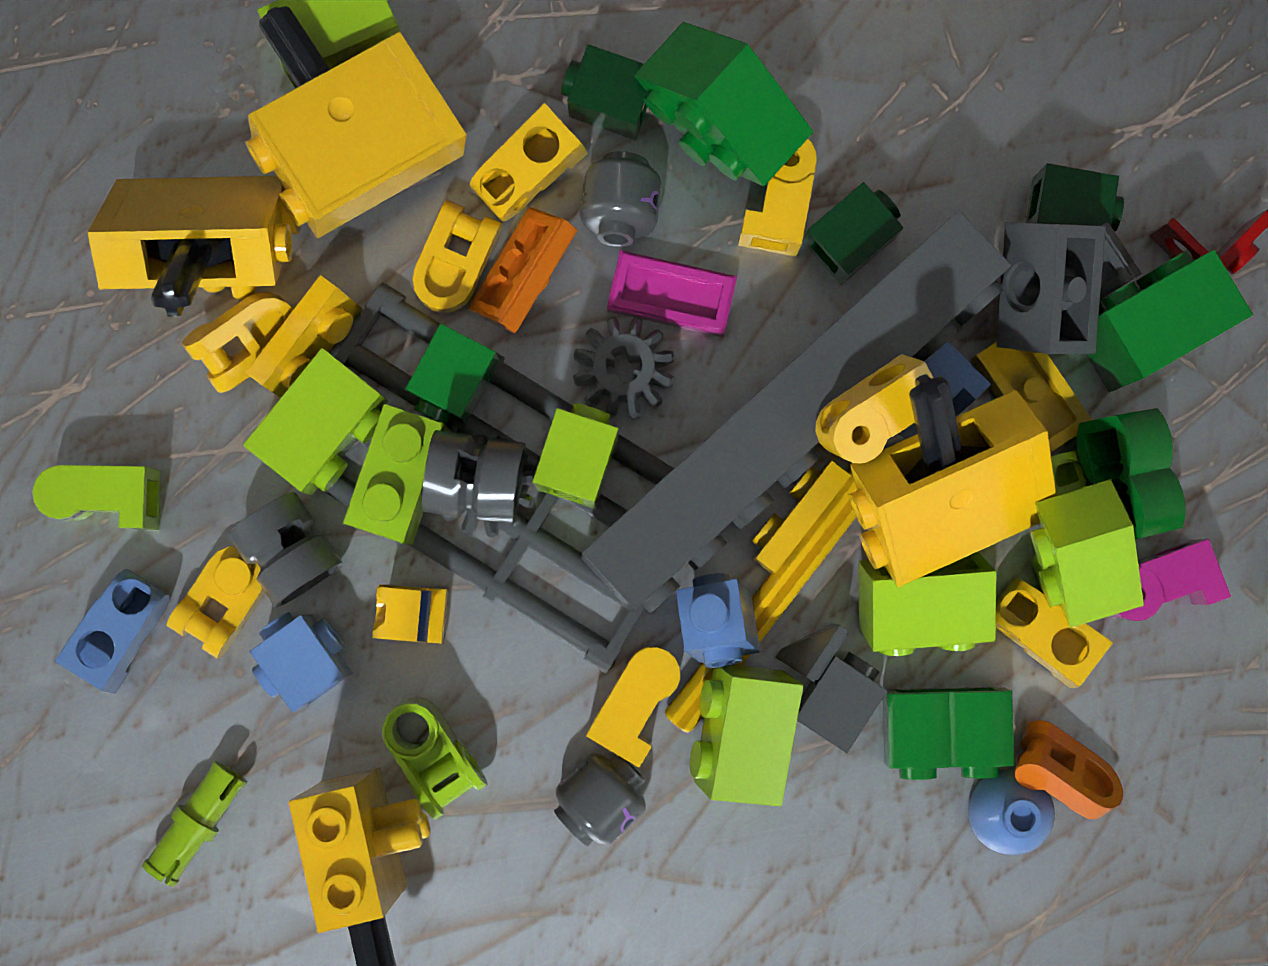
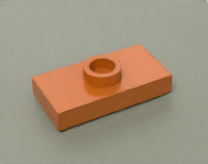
[468,207,578,333]

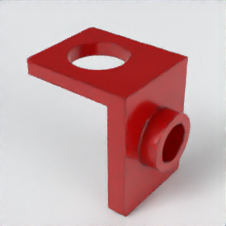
[1149,209,1268,275]

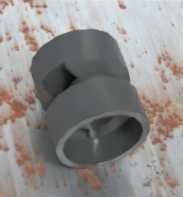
[422,430,526,525]
[228,492,343,607]

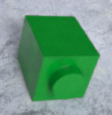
[405,323,500,426]

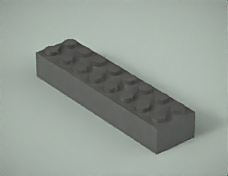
[581,210,1011,613]

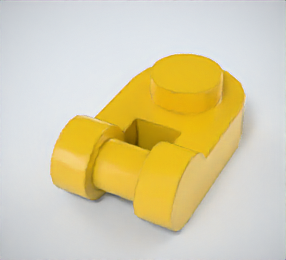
[412,200,503,313]
[182,292,294,393]
[166,546,265,659]

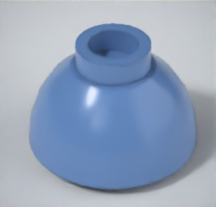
[968,769,1055,855]

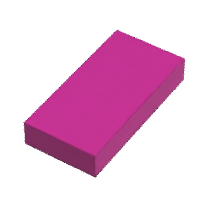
[607,250,737,337]

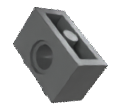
[996,222,1106,354]

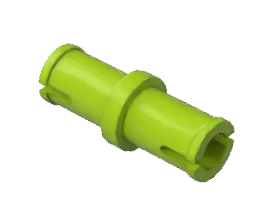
[142,760,247,887]

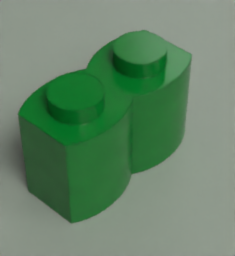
[1077,408,1186,539]
[882,687,1015,780]

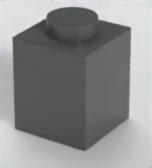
[797,652,888,753]

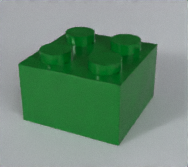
[634,22,814,186]
[1086,250,1253,393]

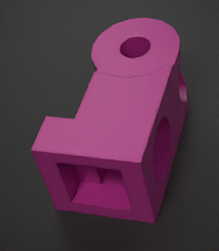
[1112,539,1231,621]

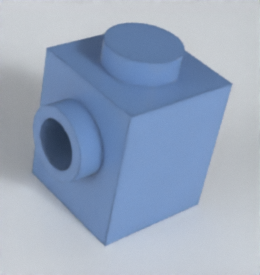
[676,573,760,668]
[249,612,353,713]

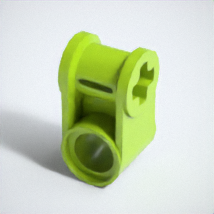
[382,698,488,820]

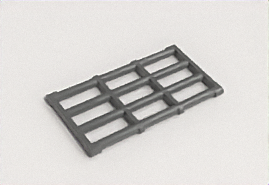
[318,282,674,674]

